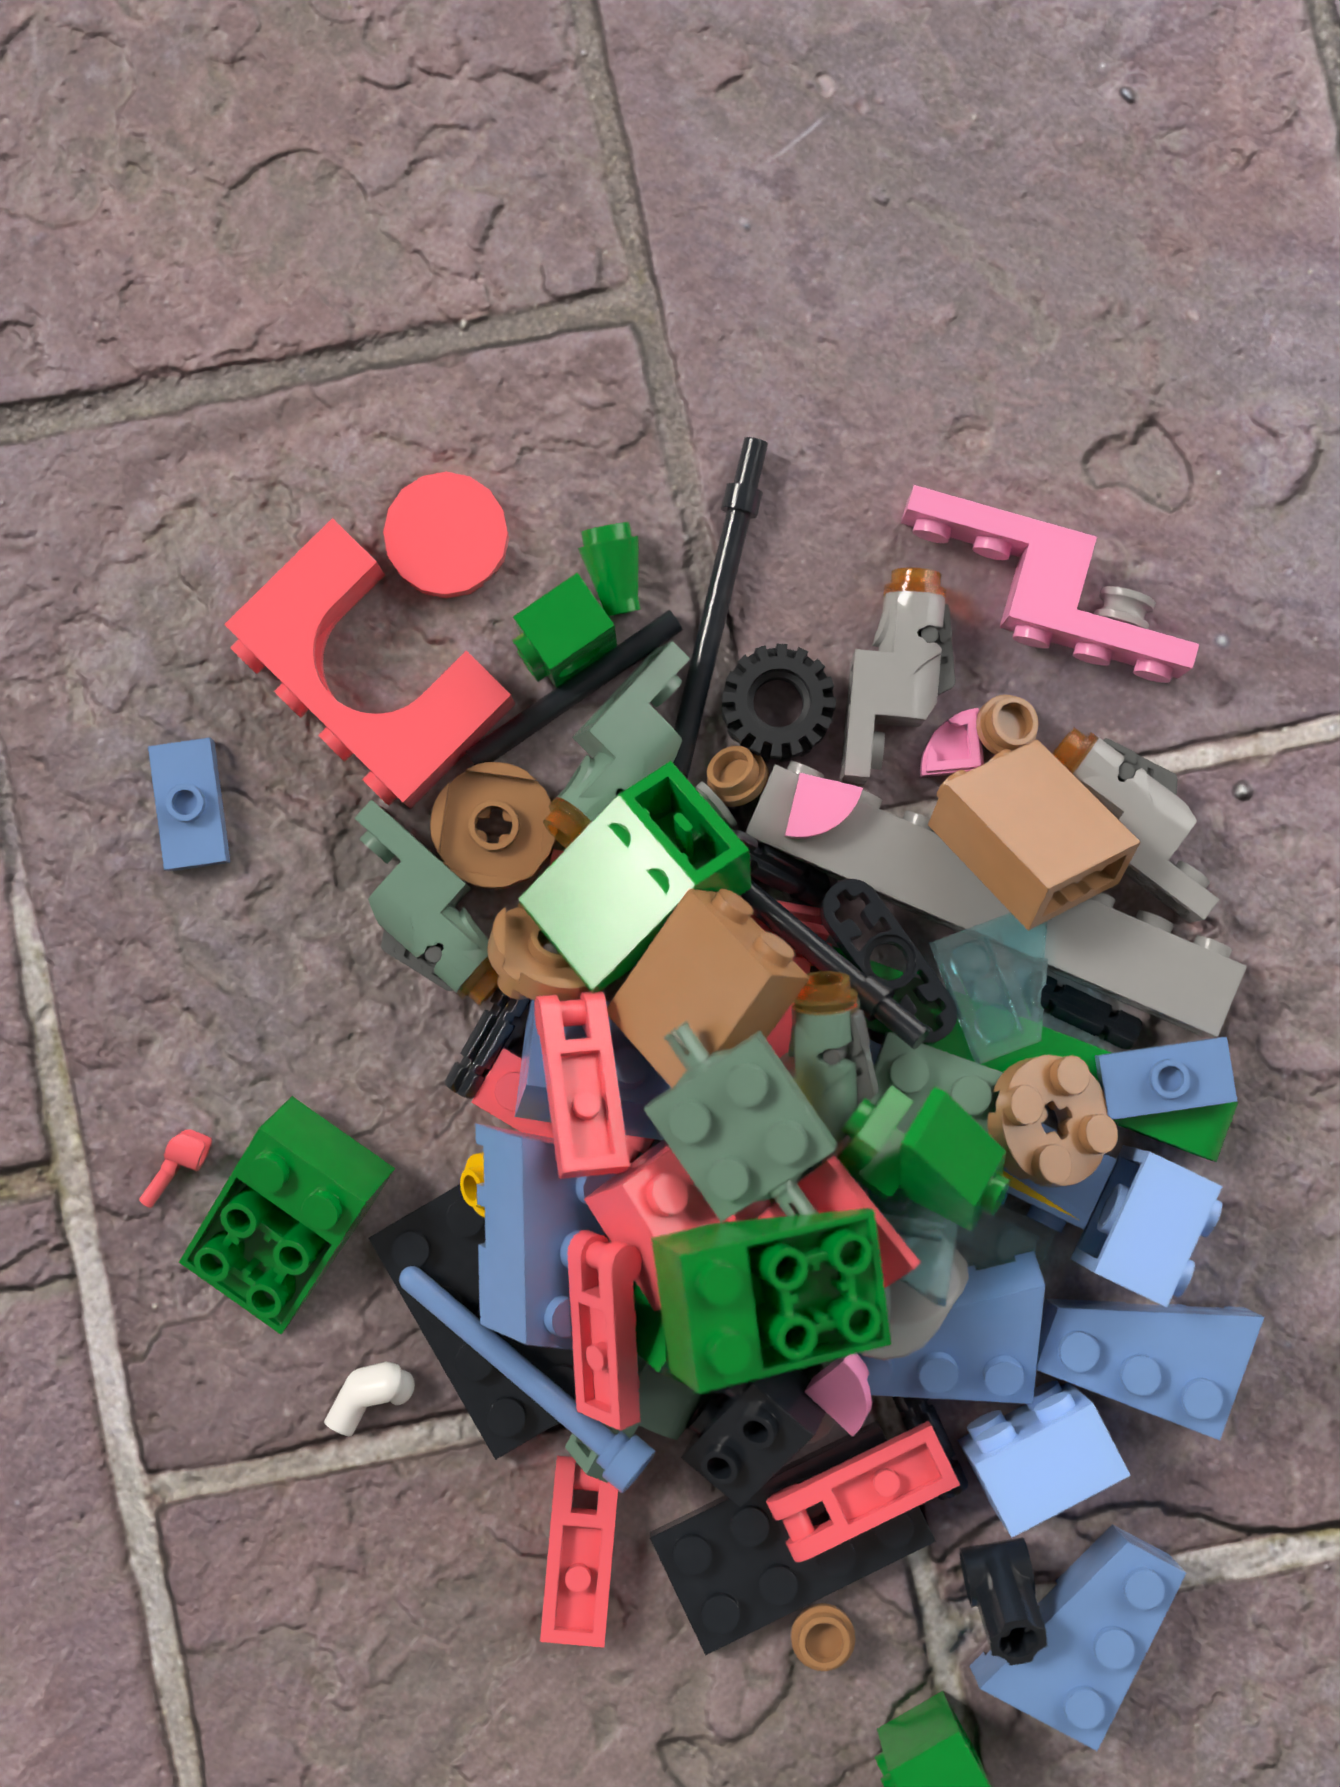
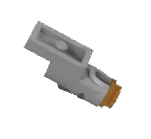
[840,567,956,784]
[1052,727,1220,923]

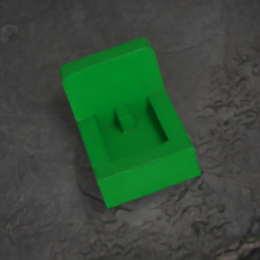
[836,1085,914,1200]

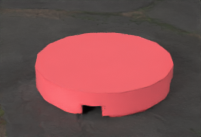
[383,472,509,599]

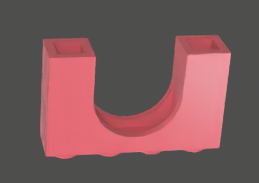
[224,518,515,809]

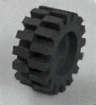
[721,643,836,763]

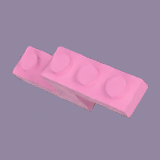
[901,485,1199,683]

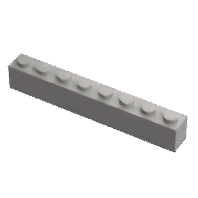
[746,761,1247,1037]

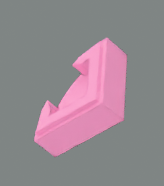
[920,708,984,778]
[784,773,863,839]
[805,1353,872,1437]

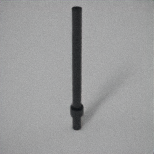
[673,437,768,780]
[740,880,930,1050]

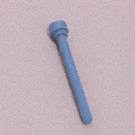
[399,1266,656,1494]

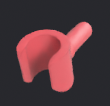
[139,1129,212,1208]

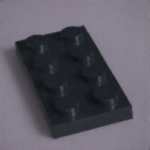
[369,1184,576,1460]
[650,1420,936,1655]

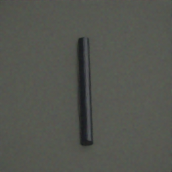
[465,610,683,765]

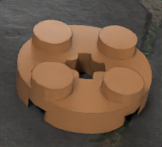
[430,762,558,889]
[487,903,608,1001]
[988,1055,1118,1188]

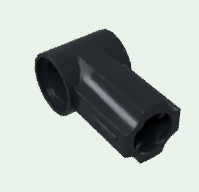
[959,1537,1047,1665]

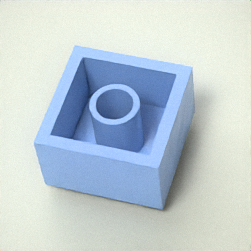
[1070,1145,1223,1307]
[958,1381,1131,1537]

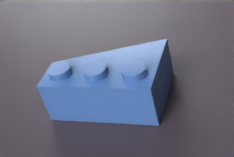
[475,1123,618,1350]
[834,1251,1045,1404]
[1036,1298,1264,1440]

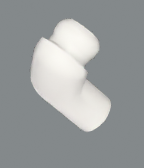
[324,1362,415,1437]

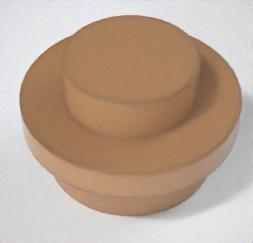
[976,695,1039,755]
[707,746,769,807]
[791,1603,855,1671]

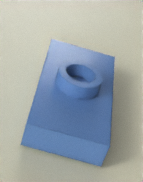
[148,738,231,871]
[1094,1037,1237,1120]

